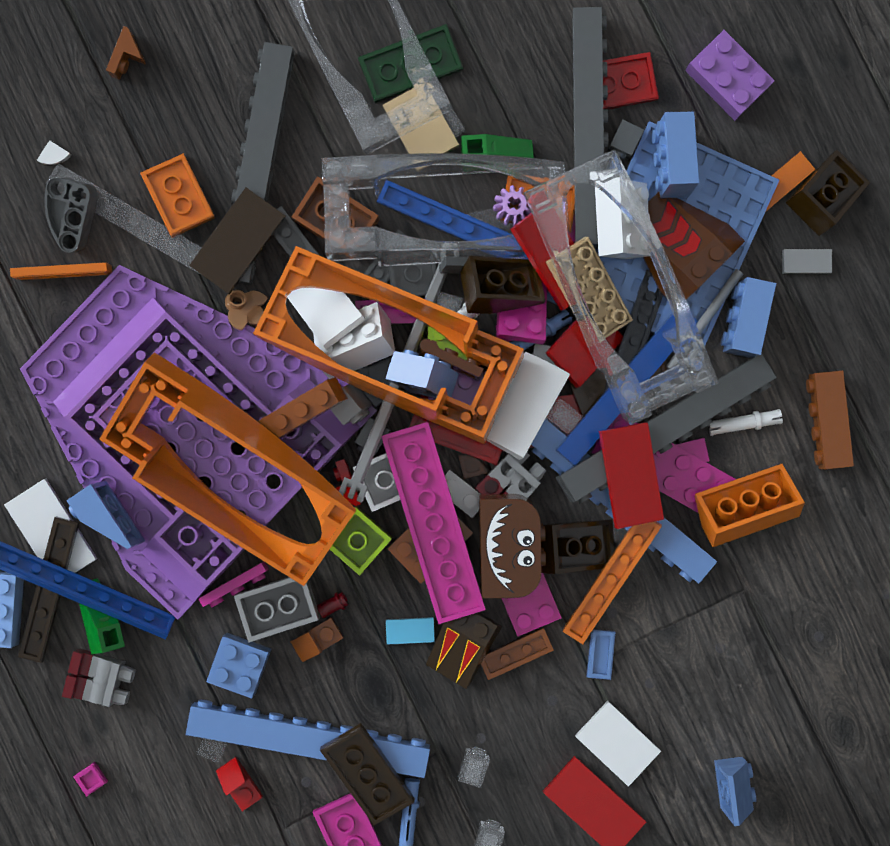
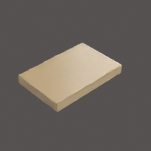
[383,82,459,169]

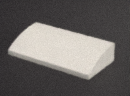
[487,352,570,460]

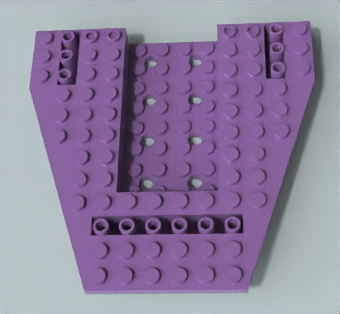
[20,265,377,620]

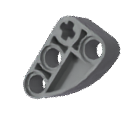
[45,177,98,253]

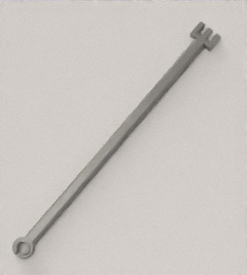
[339,242,459,503]

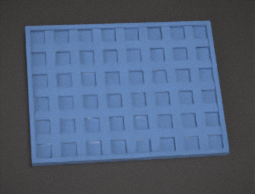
[595,121,779,354]

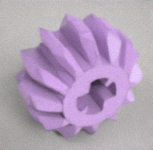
[493,185,534,226]

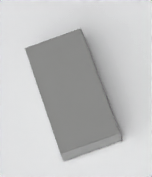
[782,249,832,274]

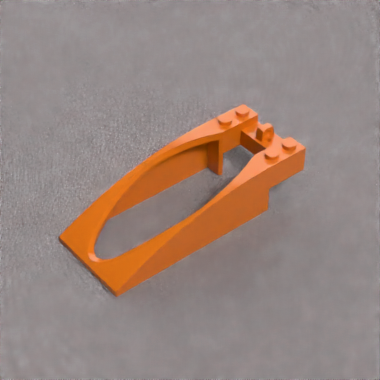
[253,246,524,444]
[99,352,356,586]

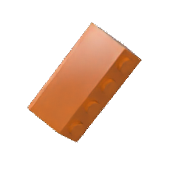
[694,464,805,547]

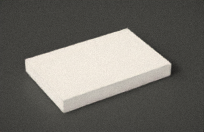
[575,701,661,787]

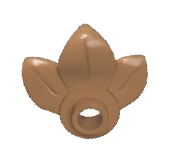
[225,290,268,331]

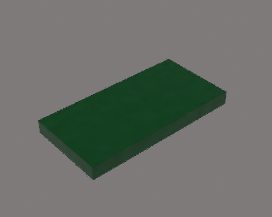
[358,24,463,103]

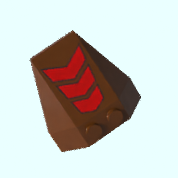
[643,192,745,308]

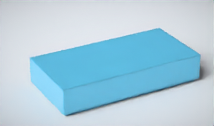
[386,617,435,644]

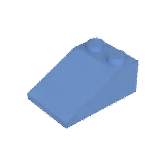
[66,481,145,549]
[714,757,756,826]

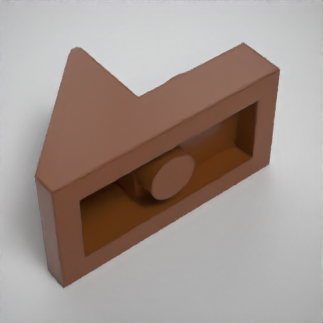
[106,26,146,80]
[290,617,344,662]

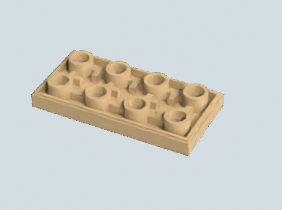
[546,237,633,345]

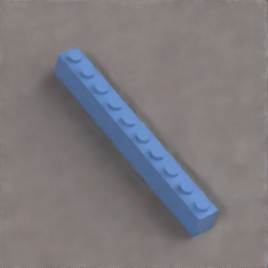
[531,419,717,584]
[186,700,430,778]

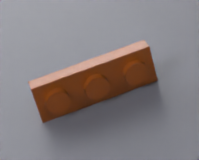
[481,628,554,680]

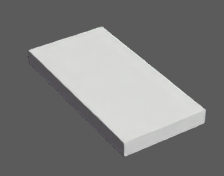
[287,288,365,350]
[4,479,98,573]

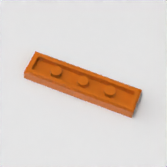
[10,263,112,280]

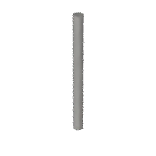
[666,269,744,372]

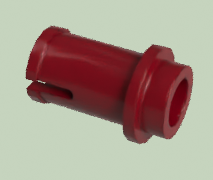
[316,592,349,618]

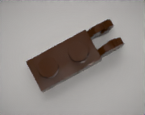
[419,339,483,381]

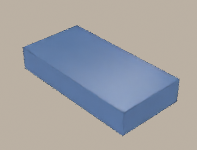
[586,629,615,680]

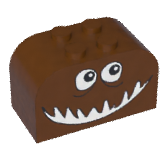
[479,494,546,598]

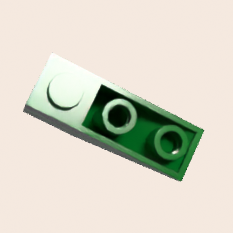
[461,134,534,168]
[79,578,125,654]

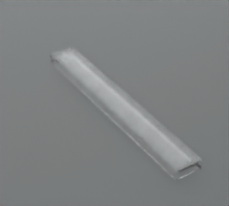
[46,163,206,278]

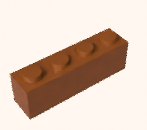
[806,370,854,469]
[258,377,348,439]

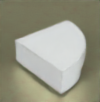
[37,140,71,165]

